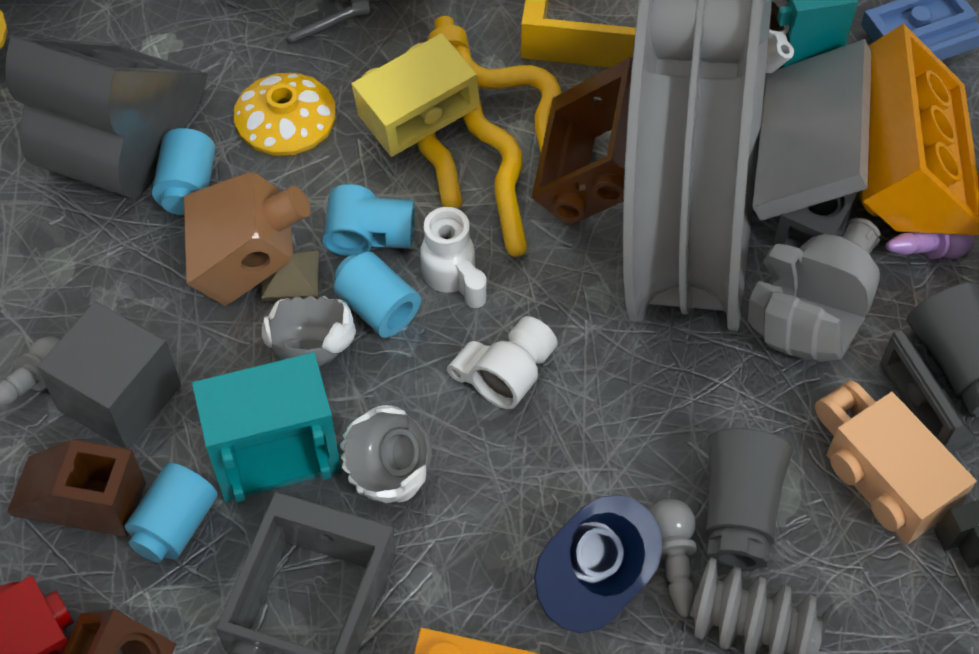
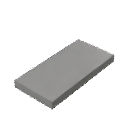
[752,39,872,221]

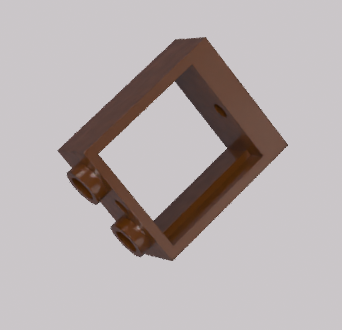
[531,57,633,226]

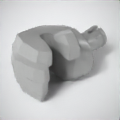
[747,218,880,362]

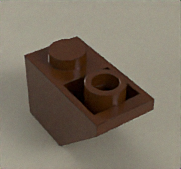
[7,439,146,537]

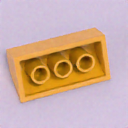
[859,23,979,236]

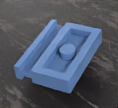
[861,0,979,61]

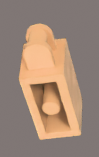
[815,380,977,545]

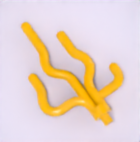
[417,16,562,257]

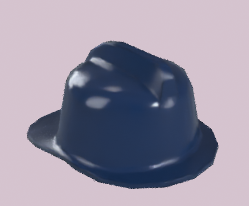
[534,494,663,634]

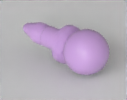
[886,232,975,260]

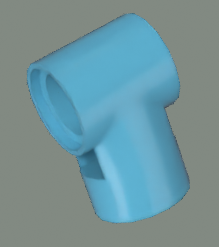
[322,184,415,257]

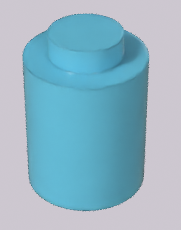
[152,128,215,215]
[334,251,421,338]
[124,463,218,563]

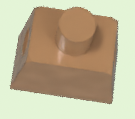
[184,172,311,306]

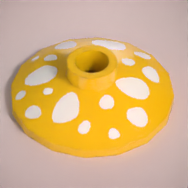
[233,73,336,156]

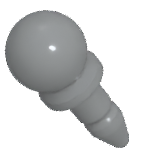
[0,336,62,407]
[650,498,697,617]

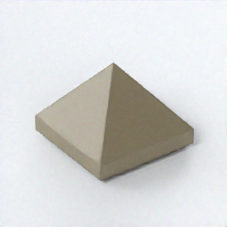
[262,250,320,302]

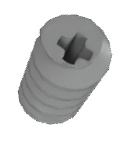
[689,557,834,654]

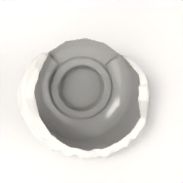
[261,296,356,367]
[340,405,433,503]

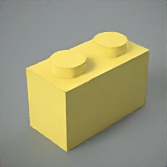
[351,33,480,157]

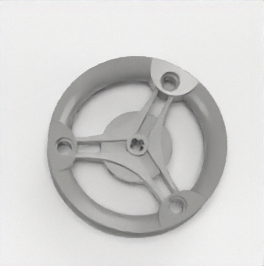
[623,0,772,331]

